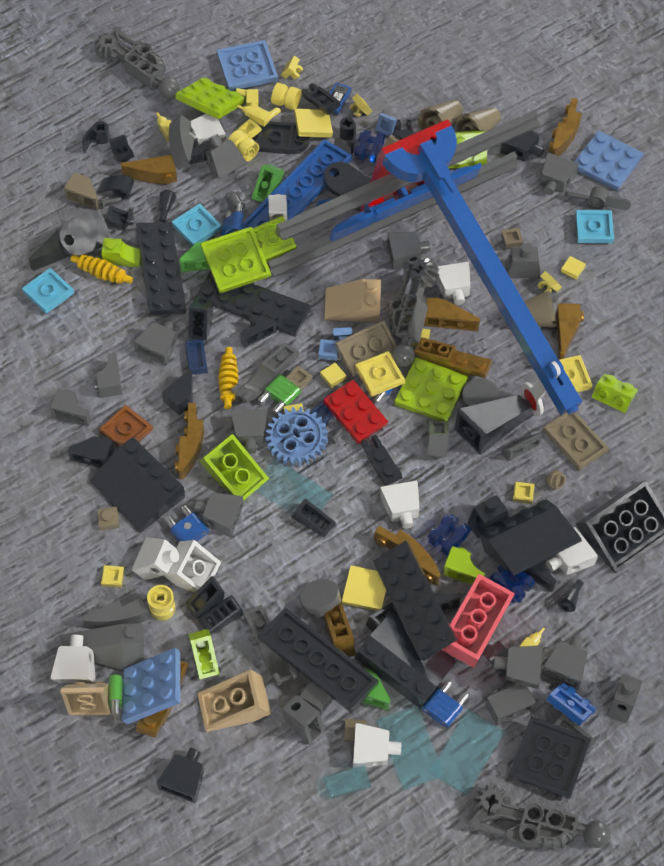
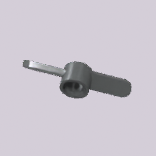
[565,186,631,210]

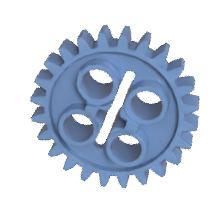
[266,407,328,466]

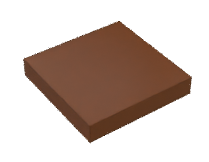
[99,405,153,448]

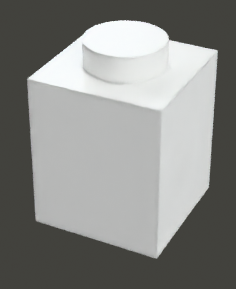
[268,194,287,221]

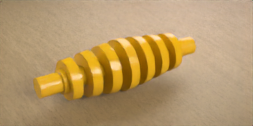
[70,254,133,284]
[218,347,239,409]

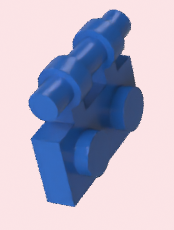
[546,683,597,726]

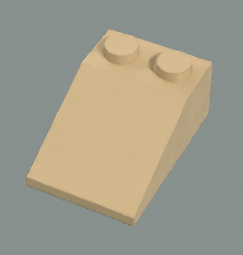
[324,279,381,322]
[197,669,271,732]
[61,681,111,716]

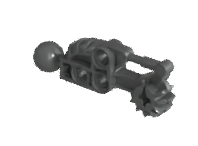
[95,26,180,99]
[389,257,440,367]
[469,784,611,851]

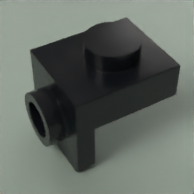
[109,135,134,162]
[105,205,134,231]

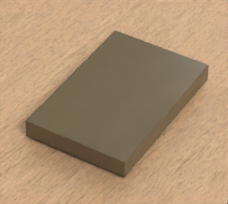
[334,320,397,377]
[542,412,609,471]

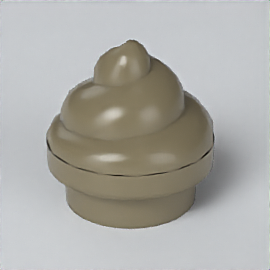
[545,470,566,489]

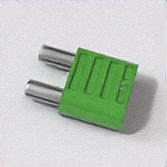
[258,374,301,414]
[109,675,123,723]

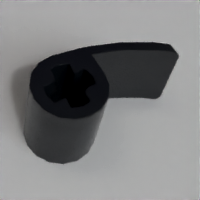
[340,117,356,154]
[82,121,110,154]
[98,175,134,199]

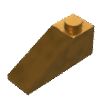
[121,155,177,185]
[424,298,480,332]
[556,303,584,360]
[324,602,356,657]

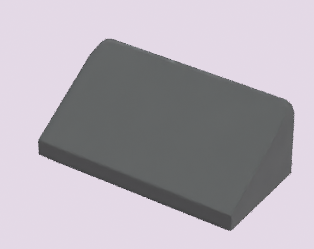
[501,433,542,461]

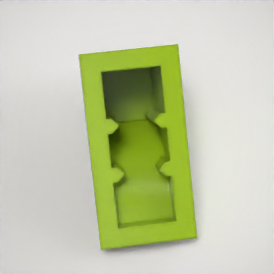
[101,238,141,267]
[443,546,485,585]
[188,629,220,679]

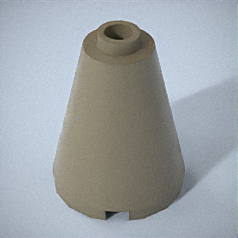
[417,100,463,131]
[455,107,501,132]
[524,290,557,327]

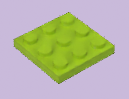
[175,78,246,119]
[201,227,271,293]
[394,357,468,422]

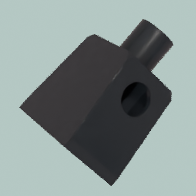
[500,130,544,161]
[188,297,213,341]
[467,495,509,539]
[157,748,204,803]

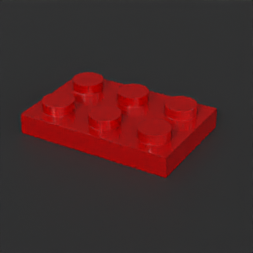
[323,380,389,444]

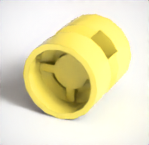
[271,82,301,111]
[228,130,259,162]
[147,585,176,621]

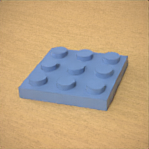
[217,40,278,91]
[575,130,644,191]
[122,647,180,724]

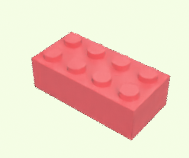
[442,574,515,668]

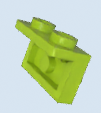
[592,374,638,413]

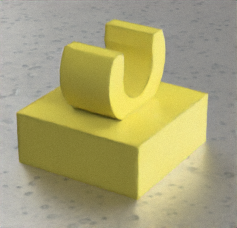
[281,56,303,79]
[349,94,373,117]
[538,271,562,294]

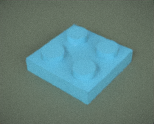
[172,204,222,246]
[575,210,614,243]
[22,268,74,314]

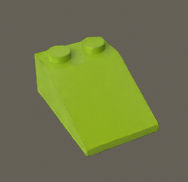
[199,434,269,501]

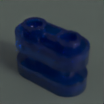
[354,129,385,164]
[428,514,472,557]
[488,565,535,603]

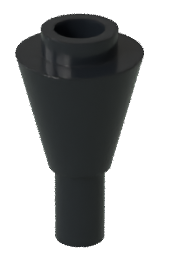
[159,190,177,222]
[557,579,584,612]

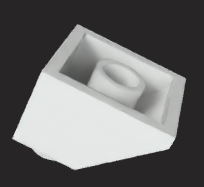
[163,540,221,593]

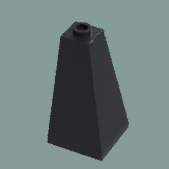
[455,395,532,455]

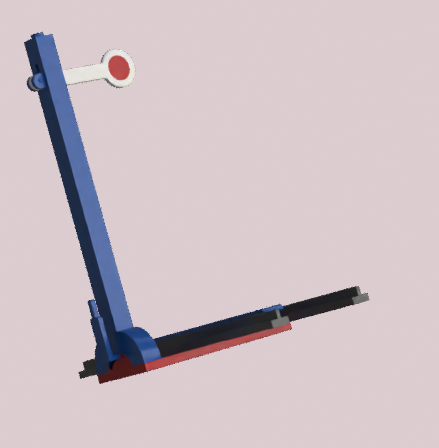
[267,110,583,416]

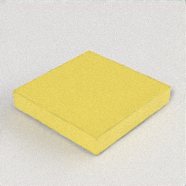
[294,109,333,138]
[355,351,405,397]
[559,355,593,392]
[342,566,386,611]

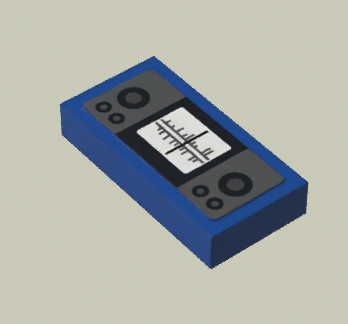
[330,82,352,115]

